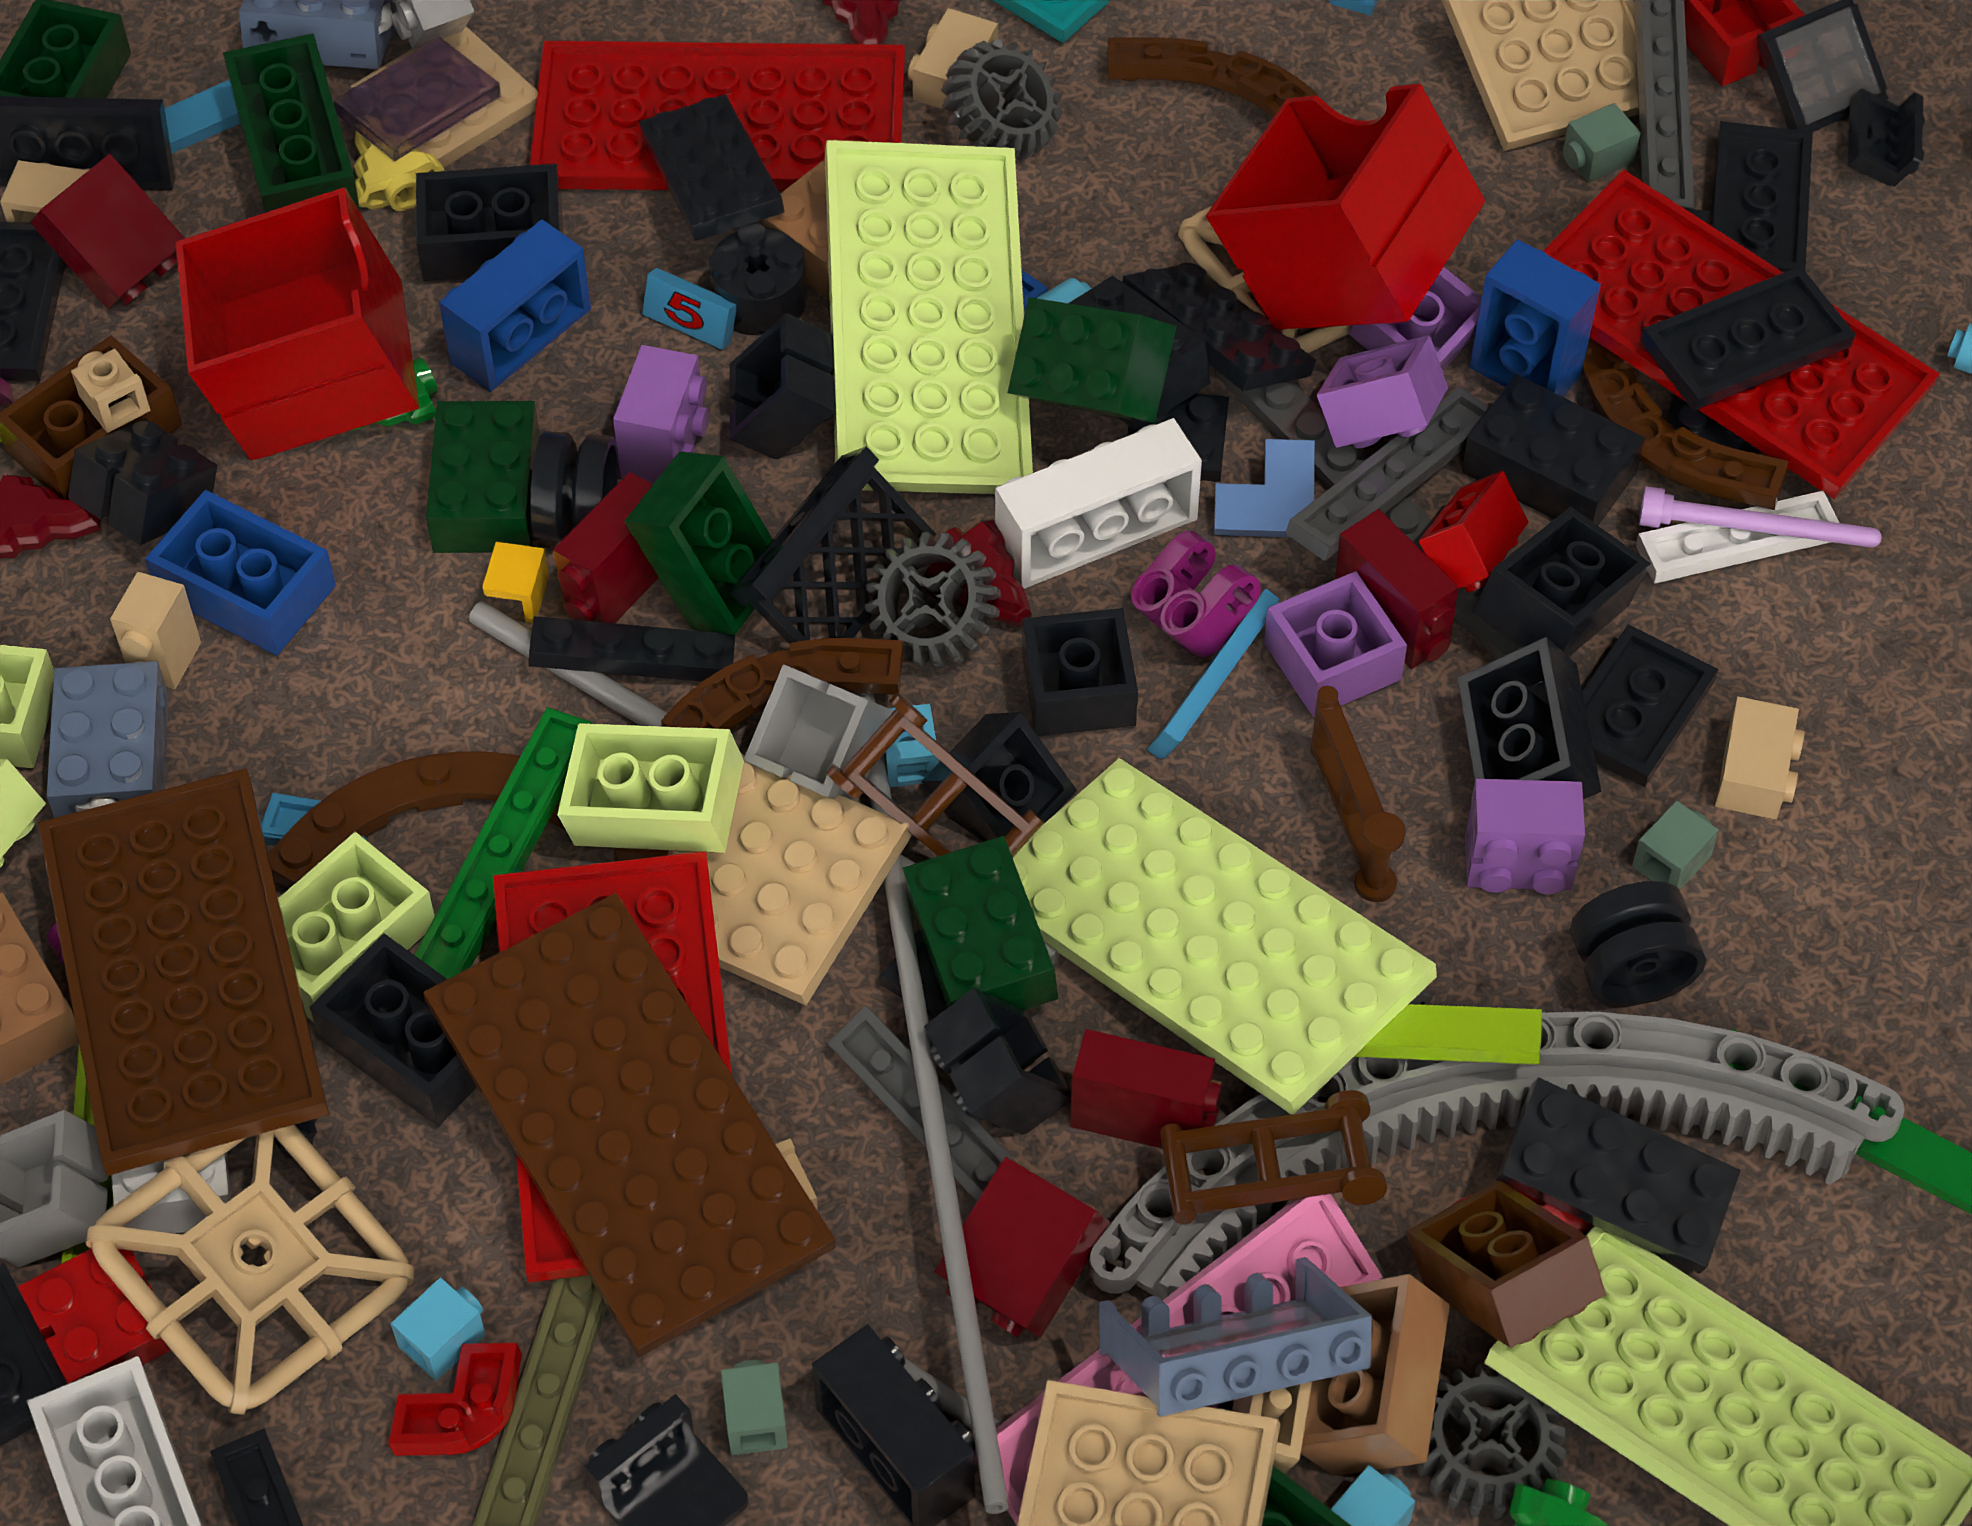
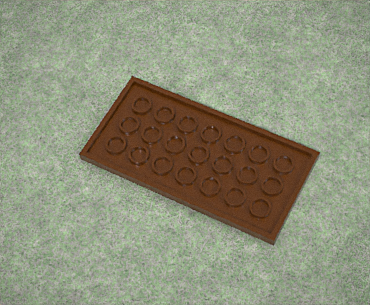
[38,768,329,1176]
[423,893,836,1358]

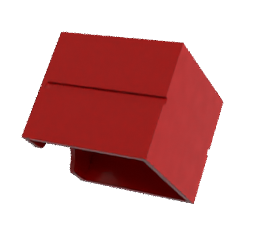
[1206,83,1486,330]
[175,187,420,460]

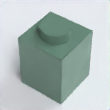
[1563,103,1640,183]
[1632,801,1719,890]
[721,1360,788,1455]

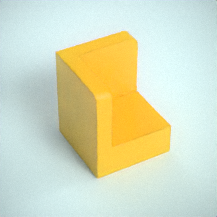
[482,542,549,623]

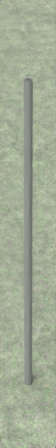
[853,692,1009,1514]

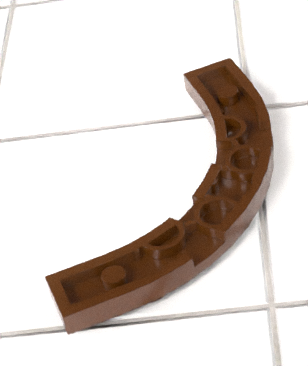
[1107,37,1317,118]
[1583,338,1789,510]
[615,638,904,861]
[268,751,600,889]

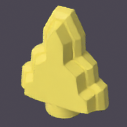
[354,118,445,211]

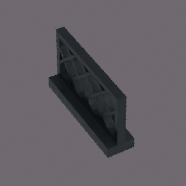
[729,446,936,644]

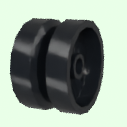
[531,431,619,542]
[1570,881,1707,1008]

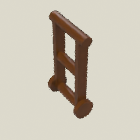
[1310,686,1405,903]
[826,693,1045,857]
[1160,1090,1387,1225]

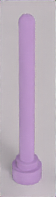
[1639,486,1882,548]

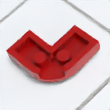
[388,1343,522,1456]

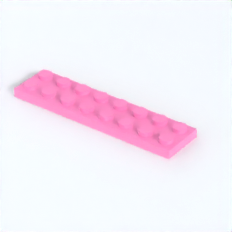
[974,1194,1383,1525]

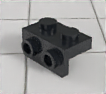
[1848,88,1925,187]

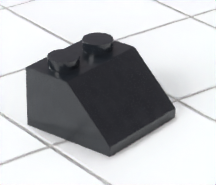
[921,712,1077,842]

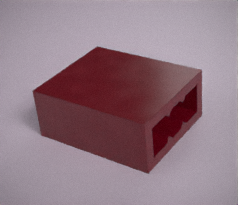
[30,154,185,309]
[553,472,659,623]
[1335,509,1459,669]
[1070,1029,1222,1149]
[934,1156,1111,1339]

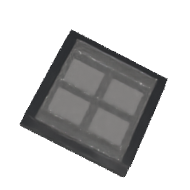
[1757,0,1889,132]

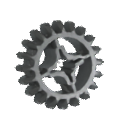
[941,38,1063,161]
[865,532,1001,668]
[1416,1363,1567,1521]

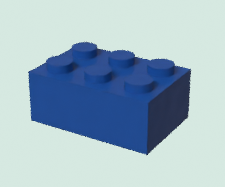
[439,219,591,392]
[1469,239,1601,397]
[145,490,336,656]

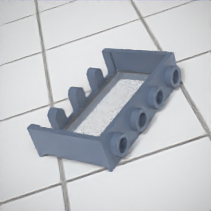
[1099,1257,1372,1417]

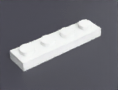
[1636,491,1839,584]

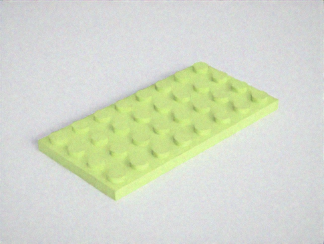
[825,140,1033,494]
[1013,758,1437,1114]
[1485,1226,1972,1526]

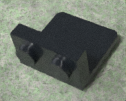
[584,1394,749,1526]

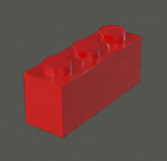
[1419,471,1529,592]

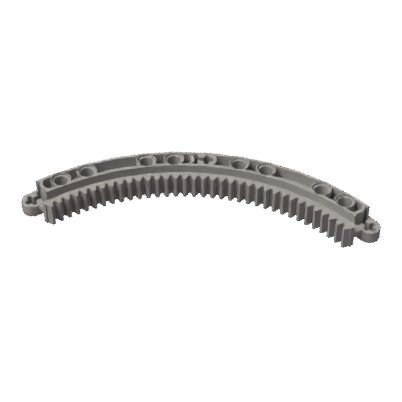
[1090,1012,1905,1300]

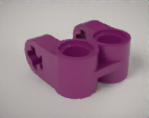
[1131,530,1261,657]

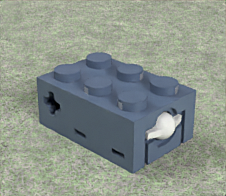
[239,0,397,69]
[47,661,169,818]

